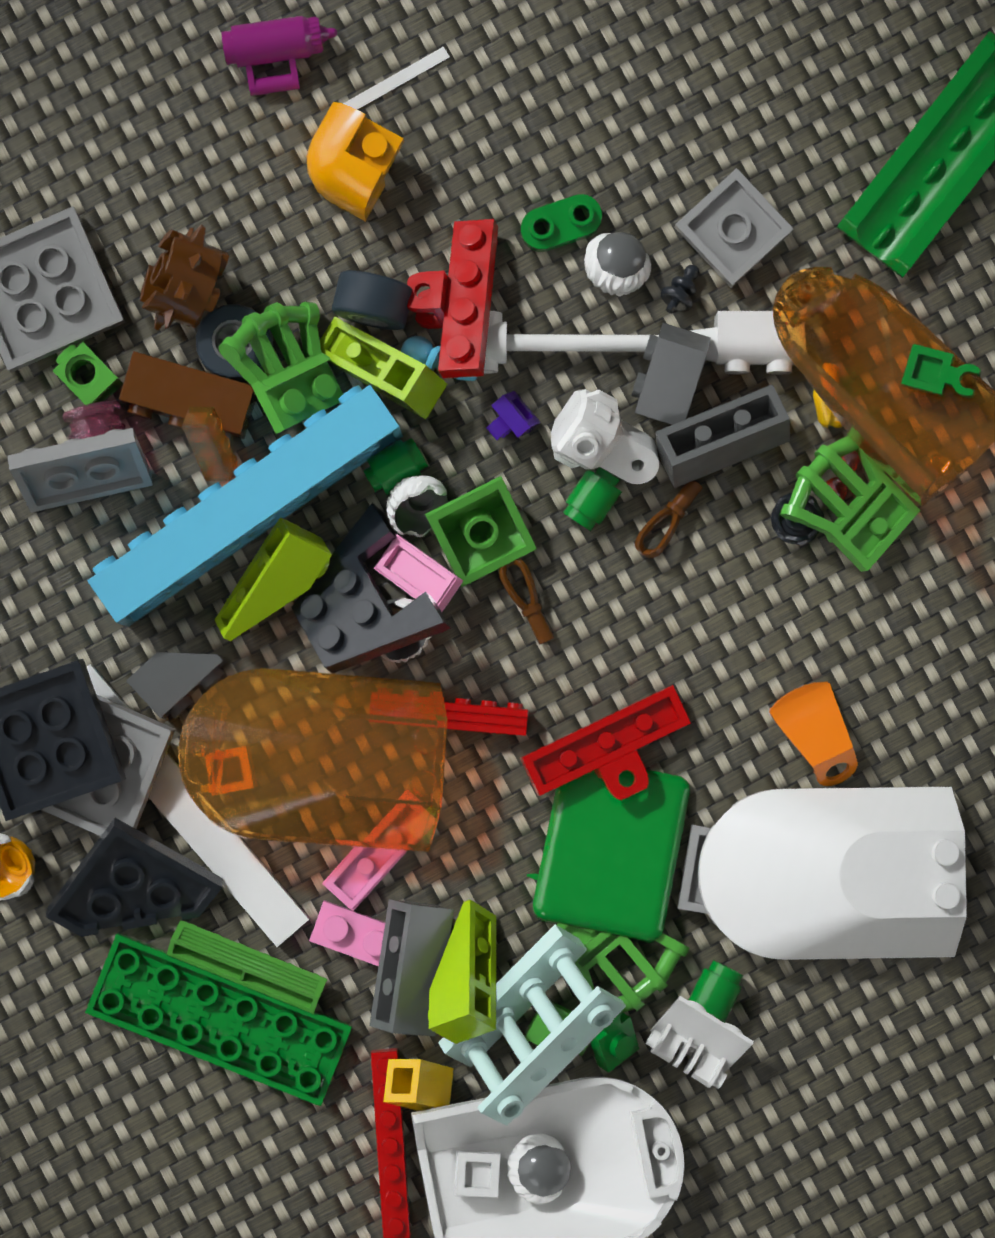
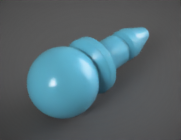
[401,336,477,381]

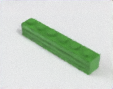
[166,920,327,1014]

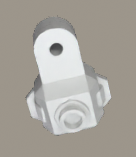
[551,389,659,484]

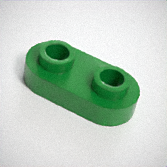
[521,194,602,252]

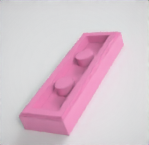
[322,789,438,911]

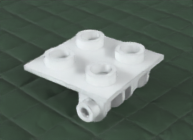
[646,996,754,1089]

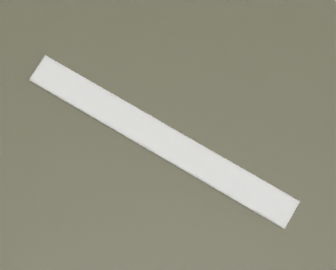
[343,47,450,110]

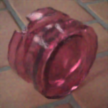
[62,401,126,440]

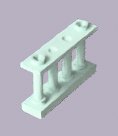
[438,924,626,1126]

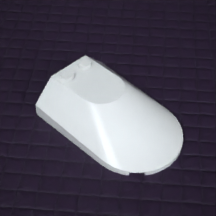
[698,787,967,960]
[411,1077,684,1238]

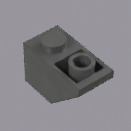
[126,652,227,719]

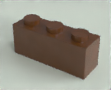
[119,351,257,443]

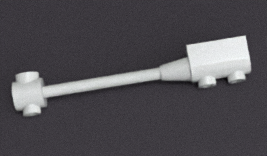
[484,311,802,375]

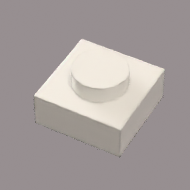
[454,1150,501,1198]

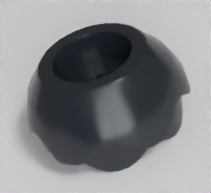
[771,493,824,545]

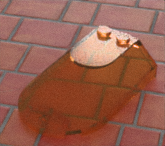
[773,267,995,506]
[178,669,447,852]

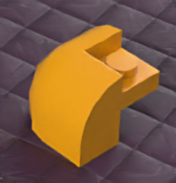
[306,102,404,222]

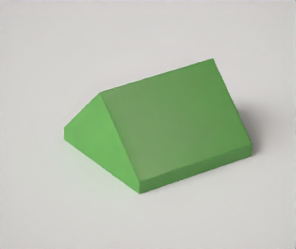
[425,476,537,587]

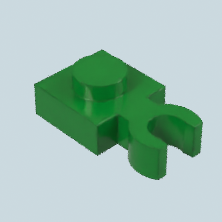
[901,344,981,398]
[591,1011,640,1072]

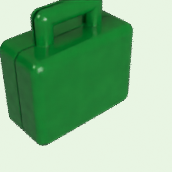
[526,769,690,943]

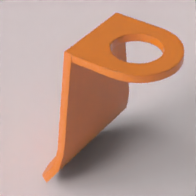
[769,681,858,786]

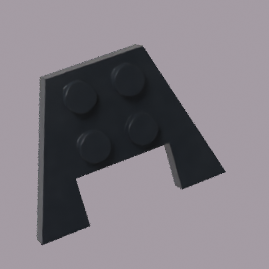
[291,502,451,674]

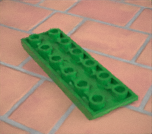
[836,31,995,278]
[85,933,352,1106]

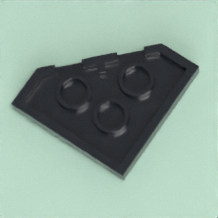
[45,817,223,937]

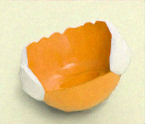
[0,833,35,900]

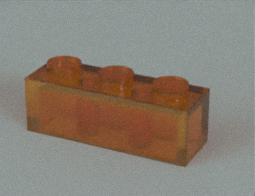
[182,407,238,481]

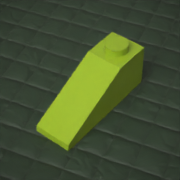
[320,317,448,419]
[215,517,332,641]
[428,899,496,1044]

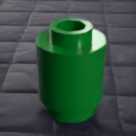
[363,438,428,495]
[563,467,622,532]
[688,960,743,1023]

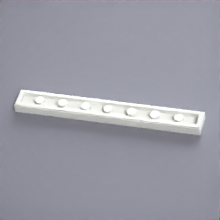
[87,664,310,947]

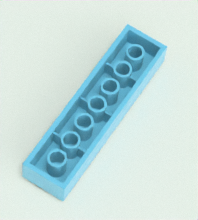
[87,385,403,627]

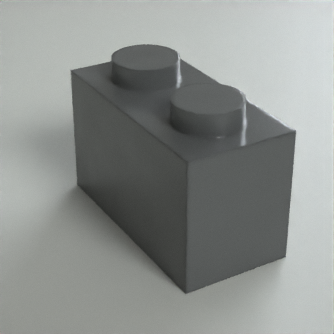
[631,323,711,425]

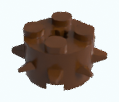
[140,225,229,330]

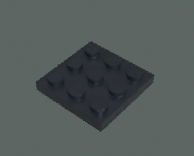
[0,659,126,821]

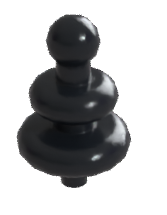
[660,265,700,314]

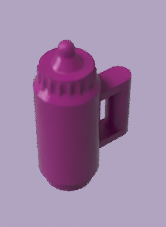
[221,16,337,96]

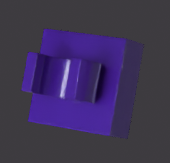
[486,391,541,440]

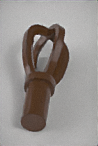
[635,480,703,559]
[499,558,554,645]

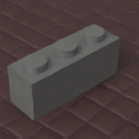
[656,384,790,488]
[369,899,454,1036]

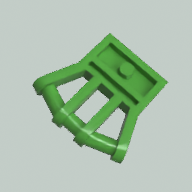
[219,302,343,434]
[780,426,920,572]
[545,923,690,1013]

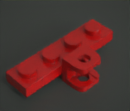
[407,219,499,378]
[520,685,691,800]

